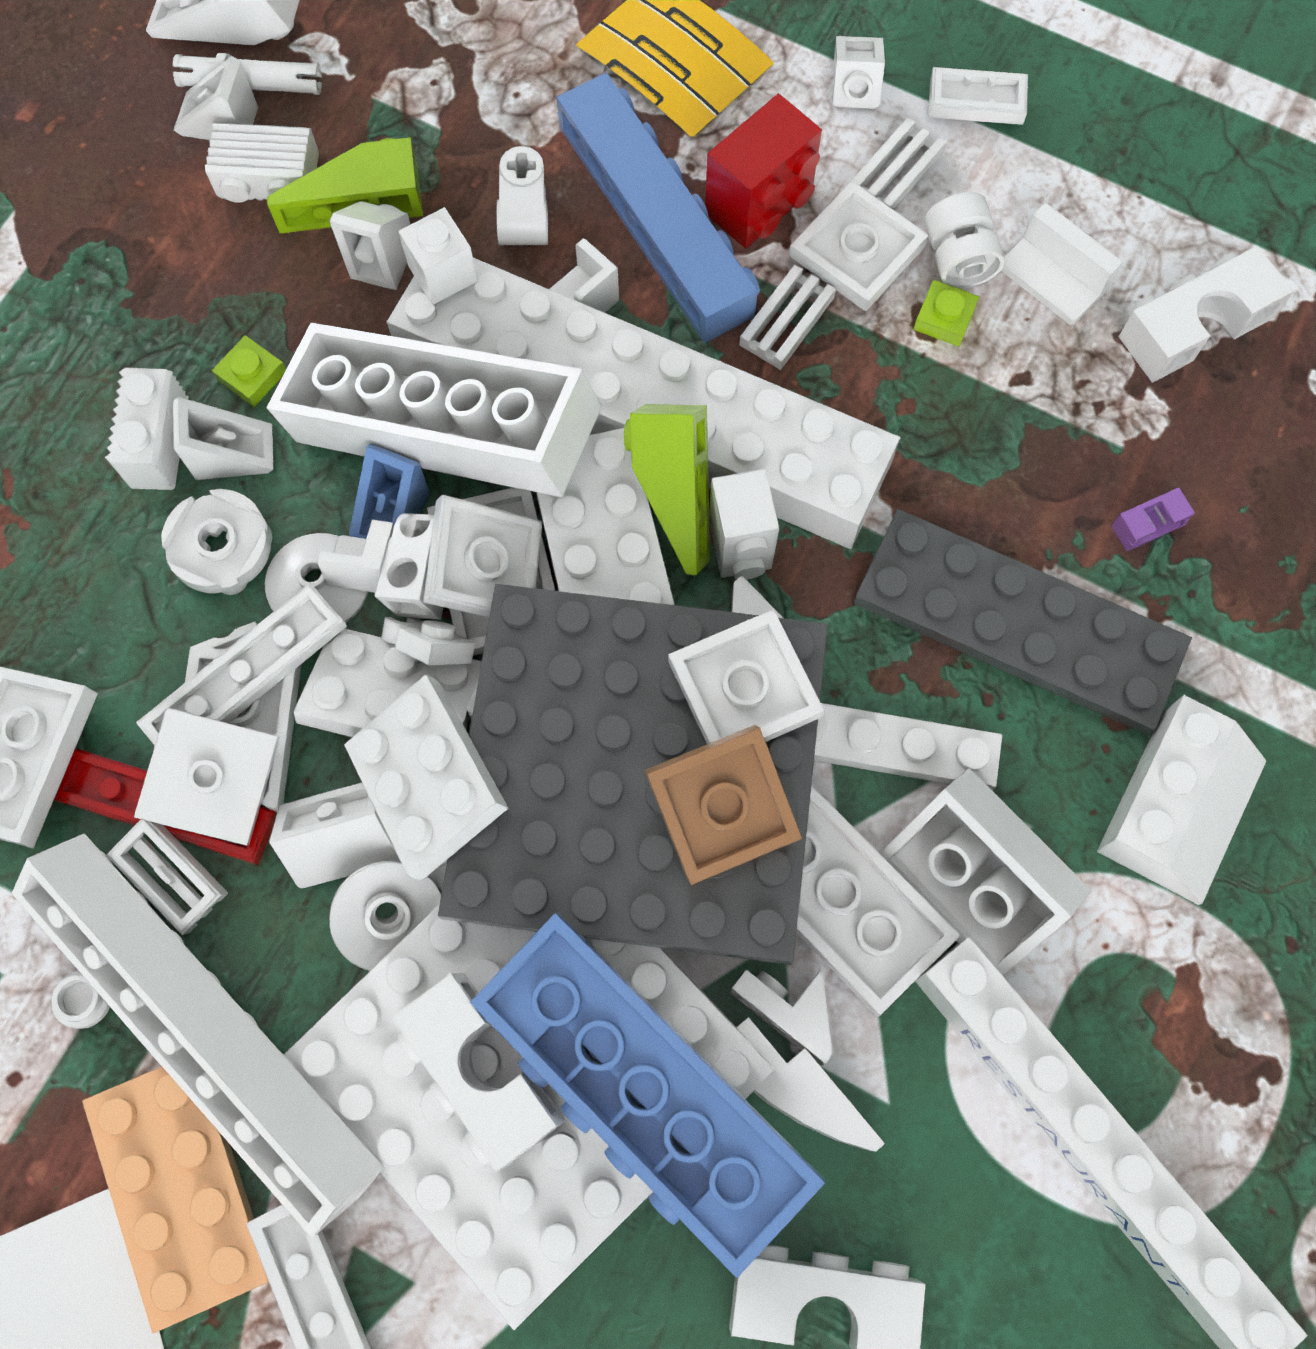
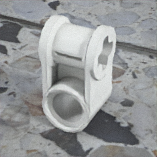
[497,146,548,245]

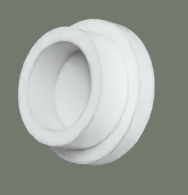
[51,971,110,1029]

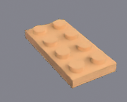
[82,1067,269,1334]

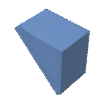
[349,443,430,539]

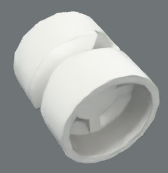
[924,192,1005,289]

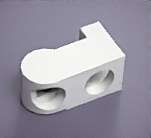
[375,513,443,620]

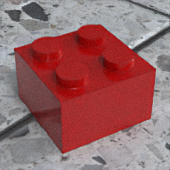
[705,93,822,249]

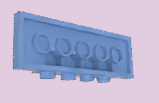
[470,913,825,1278]

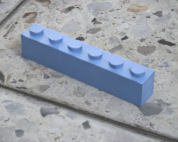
[556,72,760,344]

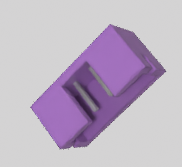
[1111,487,1195,552]

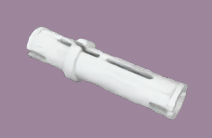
[173,53,322,95]

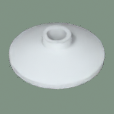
[265,533,369,623]
[329,861,441,971]

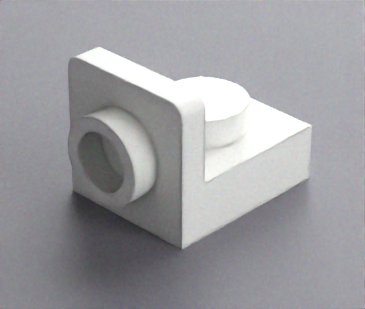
[833,36,885,109]

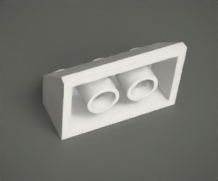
[1097,695,1266,905]
[879,768,1092,976]

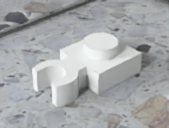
[382,617,475,665]

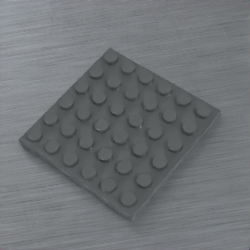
[438,584,828,965]

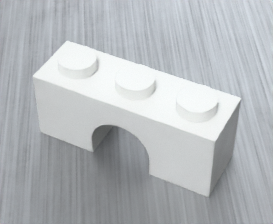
[1118,246,1294,383]
[392,973,566,1172]
[729,1244,925,1349]

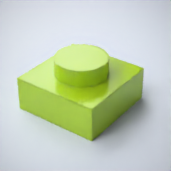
[913,280,980,347]
[212,335,286,407]

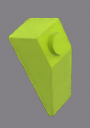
[267,137,423,234]
[624,404,710,575]

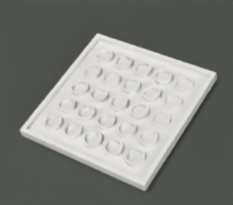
[284,904,775,1330]

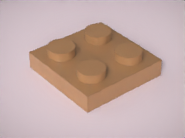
[644,725,802,885]

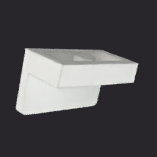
[1001,202,1123,325]
[269,783,400,888]

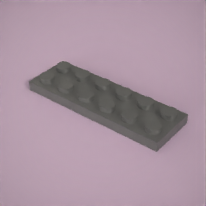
[853,508,1192,736]

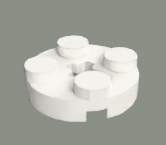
[161,489,273,595]

